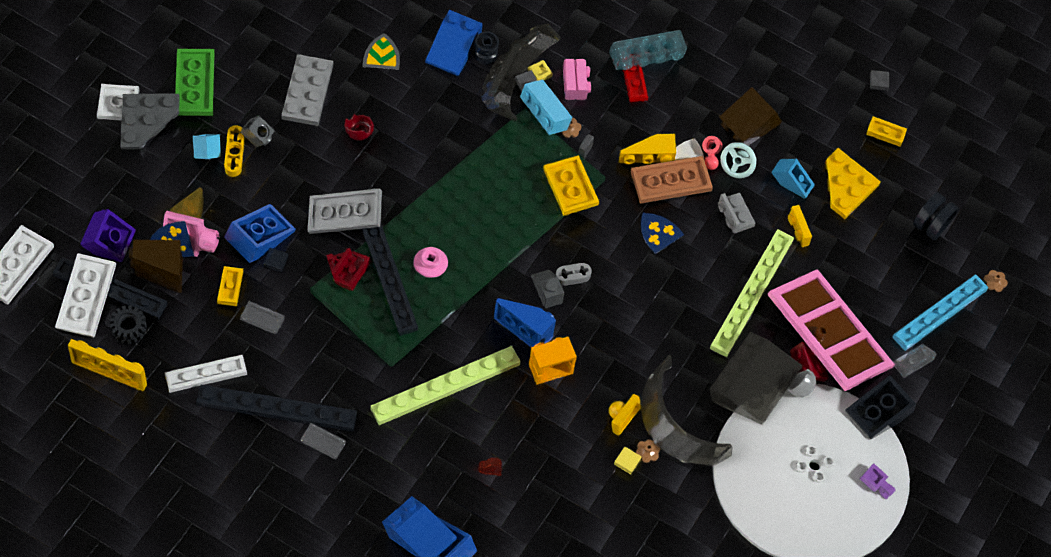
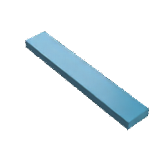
[892,274,989,351]

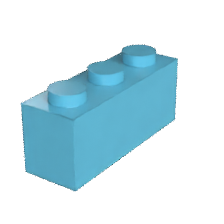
[520,80,572,135]

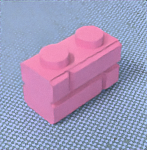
[563,59,591,100]

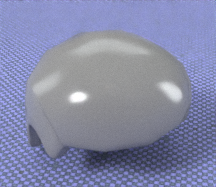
[788,369,816,398]

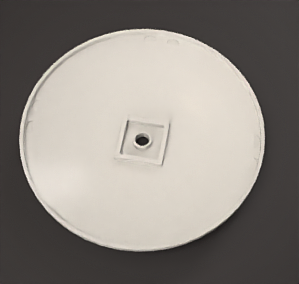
[713,384,910,557]

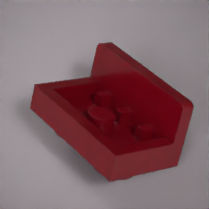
[790,342,829,382]

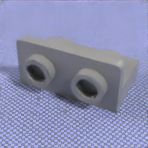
[718,193,755,233]

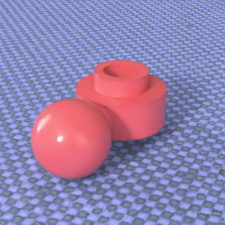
[702,136,722,170]

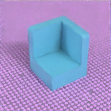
[193,134,221,159]

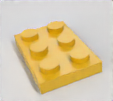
[543,155,599,216]

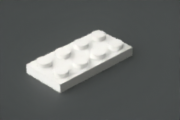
[0,225,54,305]
[55,253,116,338]

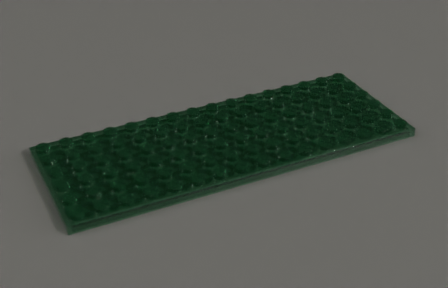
[310,108,605,367]

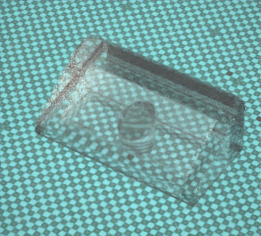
[893,344,937,378]

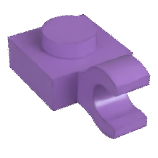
[860,463,896,499]

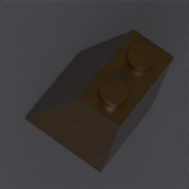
[720,87,782,146]
[129,240,183,293]

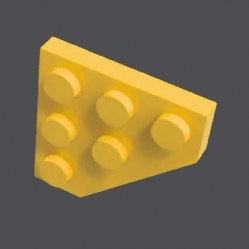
[825,148,881,219]

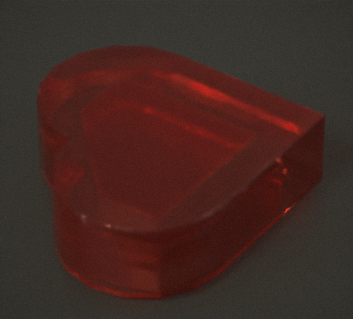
[478,458,502,476]

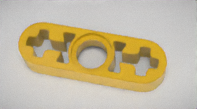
[224,125,245,177]

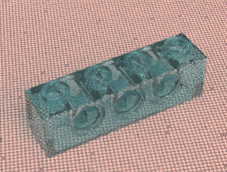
[609,30,687,70]

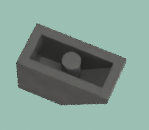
[531,270,564,309]

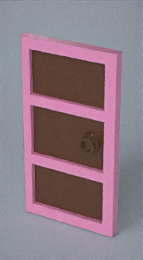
[768,269,895,391]

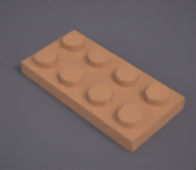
[631,156,713,203]

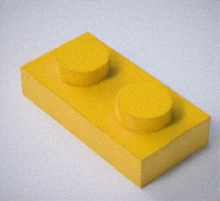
[866,117,907,147]
[788,205,812,247]
[217,266,243,306]

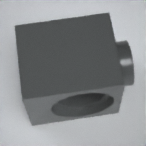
[240,116,275,147]

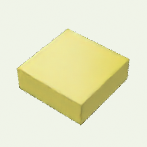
[527,60,553,81]
[614,447,642,474]

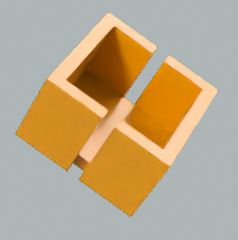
[529,337,577,384]

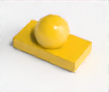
[609,394,641,436]

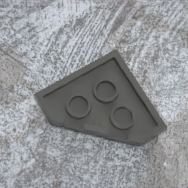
[121,94,180,149]

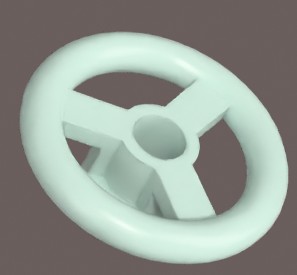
[721,142,756,178]

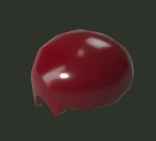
[344,114,374,141]

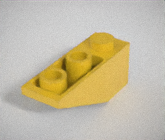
[619,134,676,164]

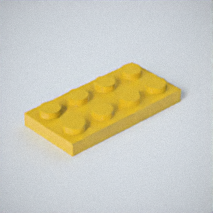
[68,339,147,391]

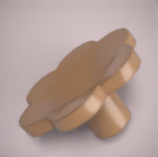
[561,118,581,138]
[984,270,1008,292]
[636,440,660,463]

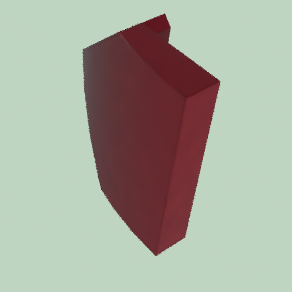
[326,248,372,291]

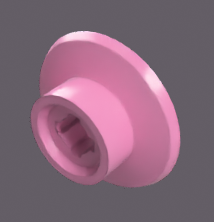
[414,247,448,278]

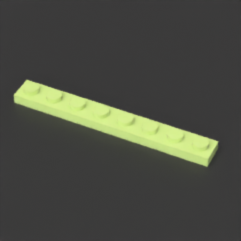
[710,229,794,357]
[371,346,521,425]

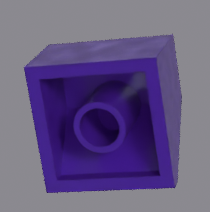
[80,209,136,262]

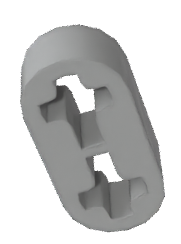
[556,263,591,285]

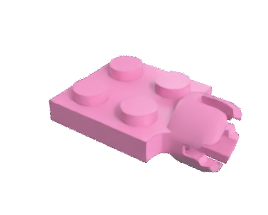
[163,211,219,257]

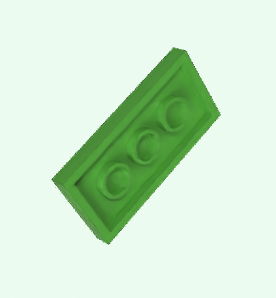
[175,49,215,116]

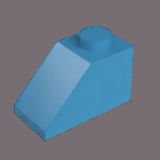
[772,159,815,198]

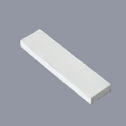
[165,355,247,393]

